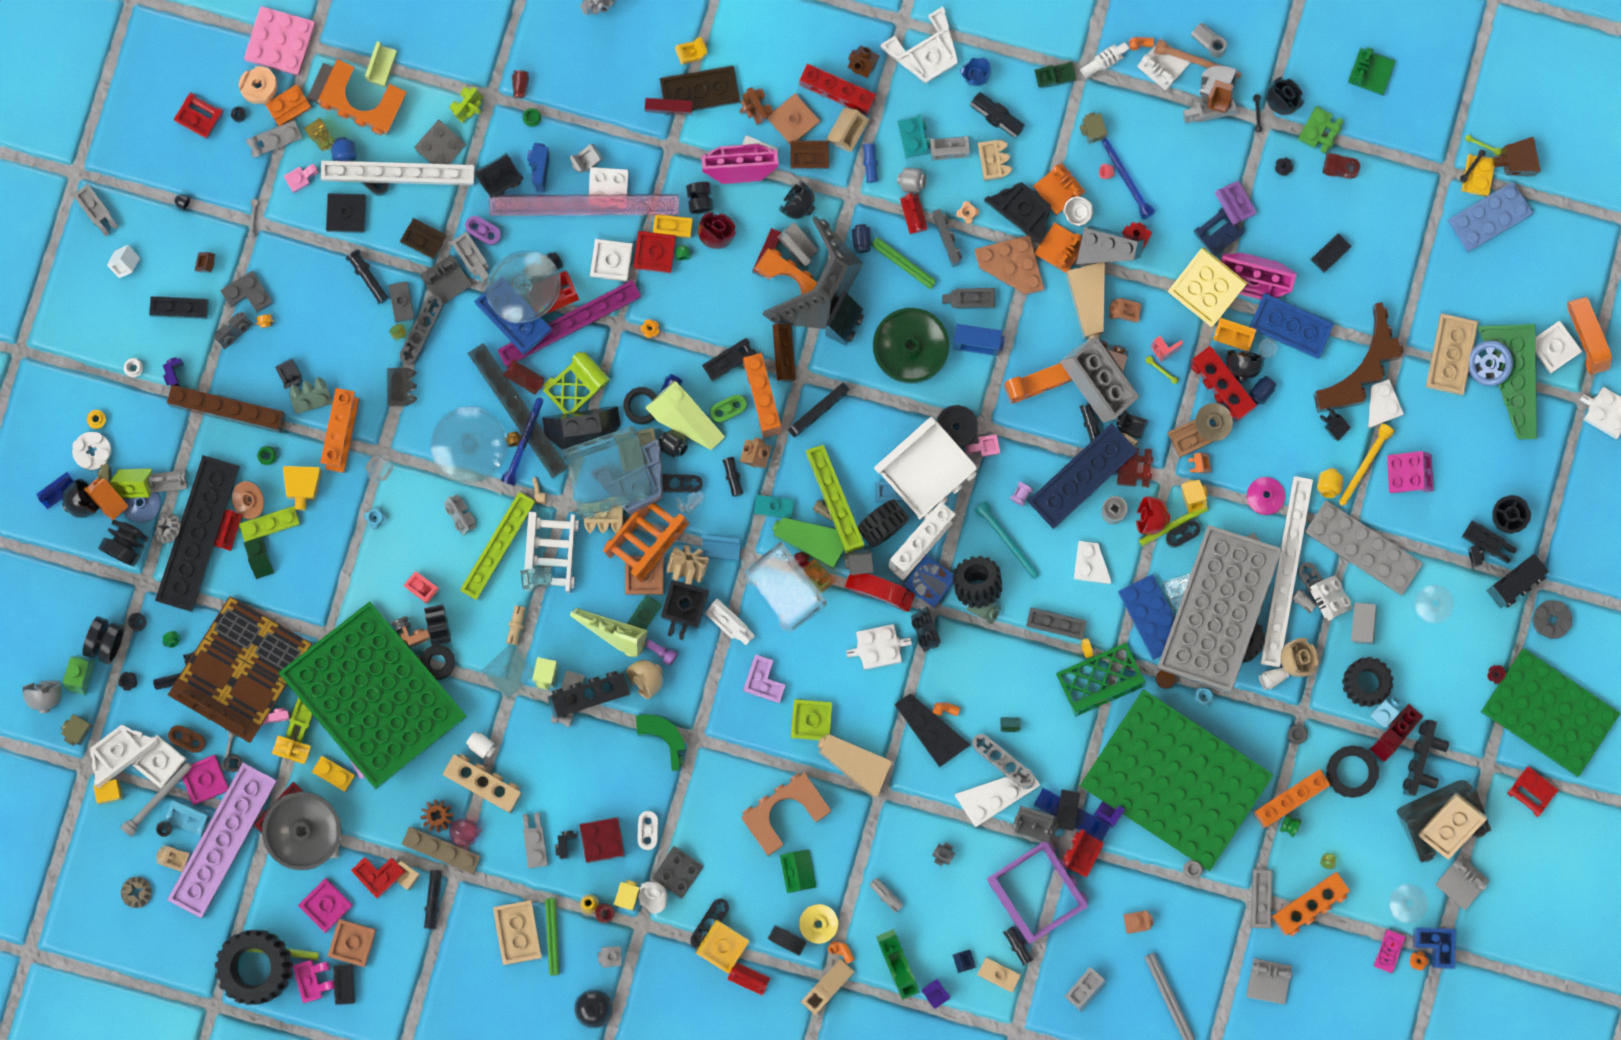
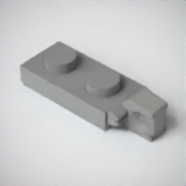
[1183,98,1237,123]
[451,232,491,283]

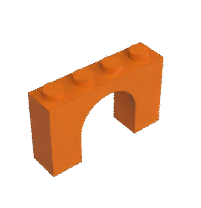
[317,59,406,136]
[743,353,781,439]

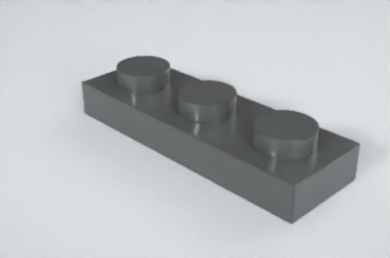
[932,209,962,268]
[1026,608,1087,640]

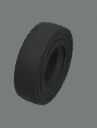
[420,645,455,680]

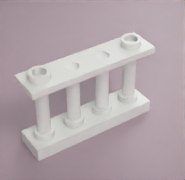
[523,512,579,593]

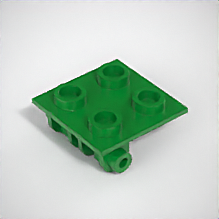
[1347,47,1396,95]

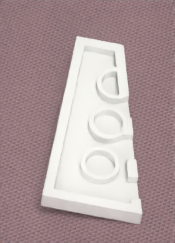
[954,769,1040,827]

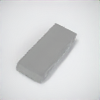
[1251,869,1272,929]

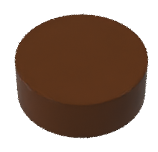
[1155,670,1175,689]

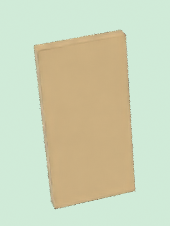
[1425,313,1478,396]

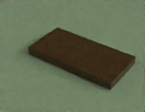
[659,65,740,116]

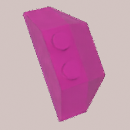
[702,144,778,184]
[1221,253,1297,300]

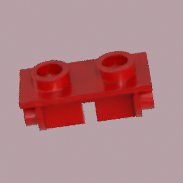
[900,193,928,234]
[214,510,242,551]
[727,962,770,996]

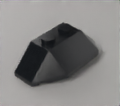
[542,406,621,453]

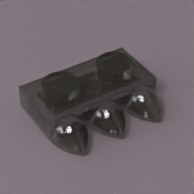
[387,367,417,407]

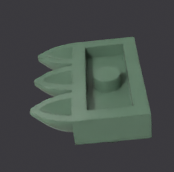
[289,377,332,414]

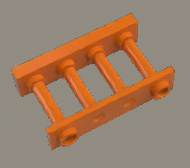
[320,388,360,473]
[602,500,690,582]

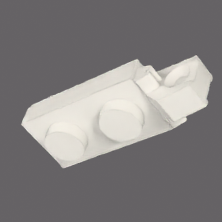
[705,599,755,645]

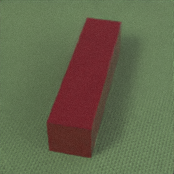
[644,98,693,116]
[752,228,782,277]

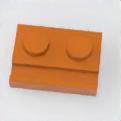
[265,84,312,126]

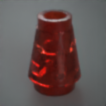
[511,70,530,98]

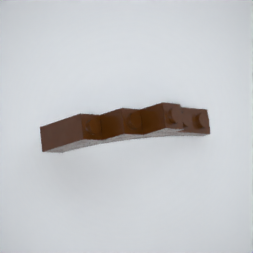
[1313,302,1404,413]

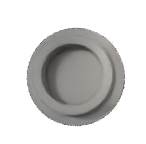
[1183,860,1203,880]

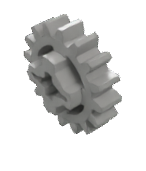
[580,0,618,15]

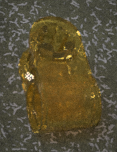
[304,117,335,151]

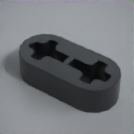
[1165,520,1200,548]

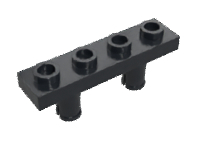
[1402,720,1449,796]

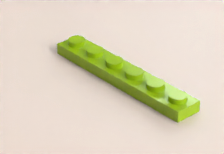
[805,445,865,553]
[460,492,536,601]

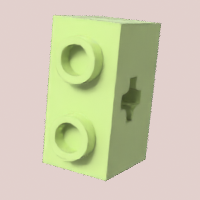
[532,657,559,690]

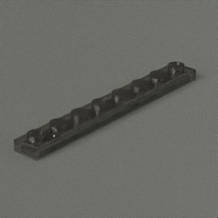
[467,343,568,479]

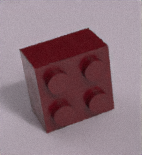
[579,817,625,864]

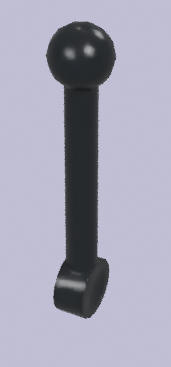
[1253,94,1263,133]
[1460,149,1486,183]

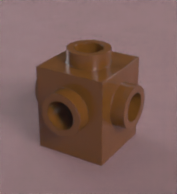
[847,45,880,78]

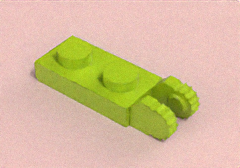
[286,698,313,743]

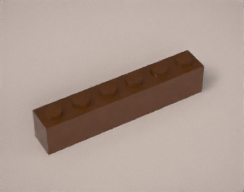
[167,385,286,434]

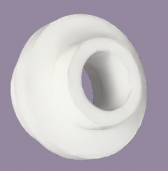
[124,358,143,378]

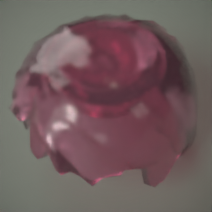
[449,818,482,846]

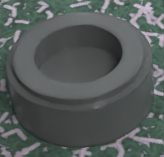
[1287,725,1308,745]

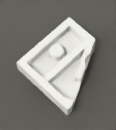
[1368,379,1404,428]

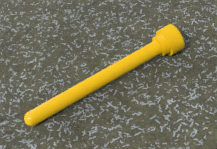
[1339,423,1395,506]

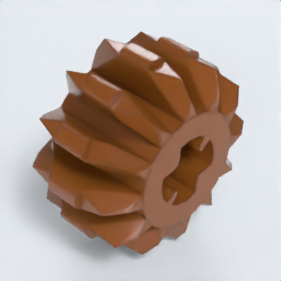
[420,800,454,833]

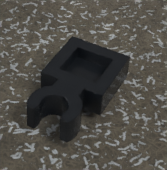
[1320,408,1351,441]

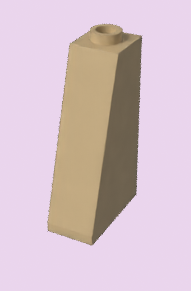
[1066,262,1105,340]
[817,734,892,797]

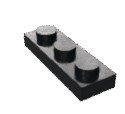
[149,296,209,319]

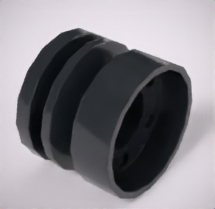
[98,520,149,567]

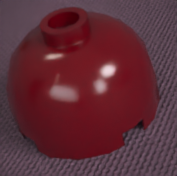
[697,212,736,249]

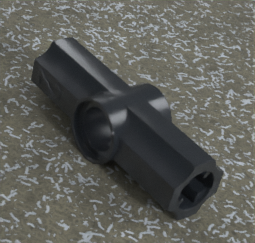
[970,92,1025,139]

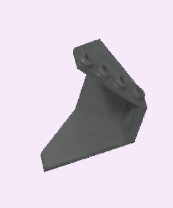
[762,215,863,329]

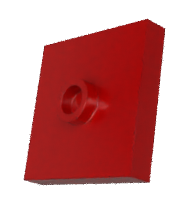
[633,231,676,274]

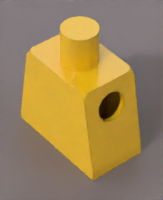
[283,466,322,511]

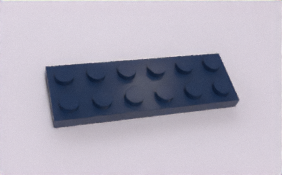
[1027,423,1138,530]

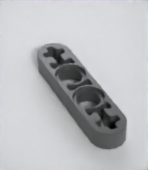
[400,295,444,365]

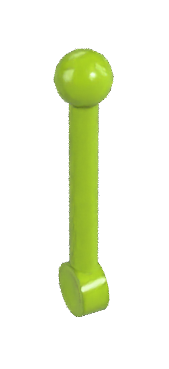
[1465,135,1501,156]
[1145,356,1178,384]

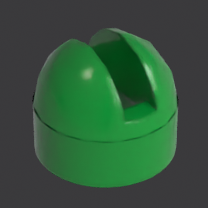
[676,245,691,261]

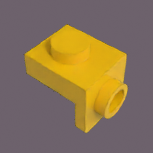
[675,37,707,65]

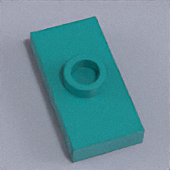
[754,495,794,519]

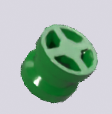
[1279,814,1302,838]

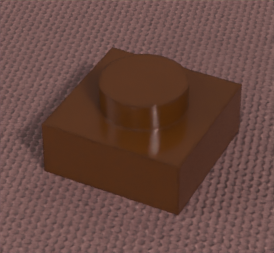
[194,252,215,273]

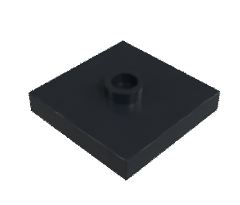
[326,193,366,233]

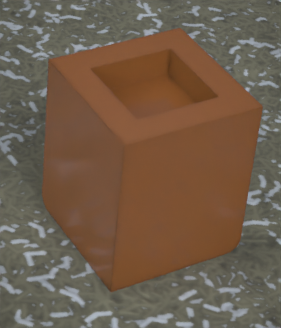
[1208,80,1234,113]

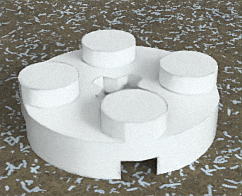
[72,432,112,471]

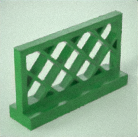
[1056,643,1146,717]

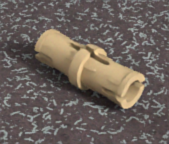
[506,605,526,646]

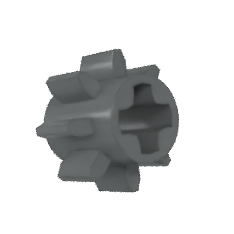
[932,842,956,867]

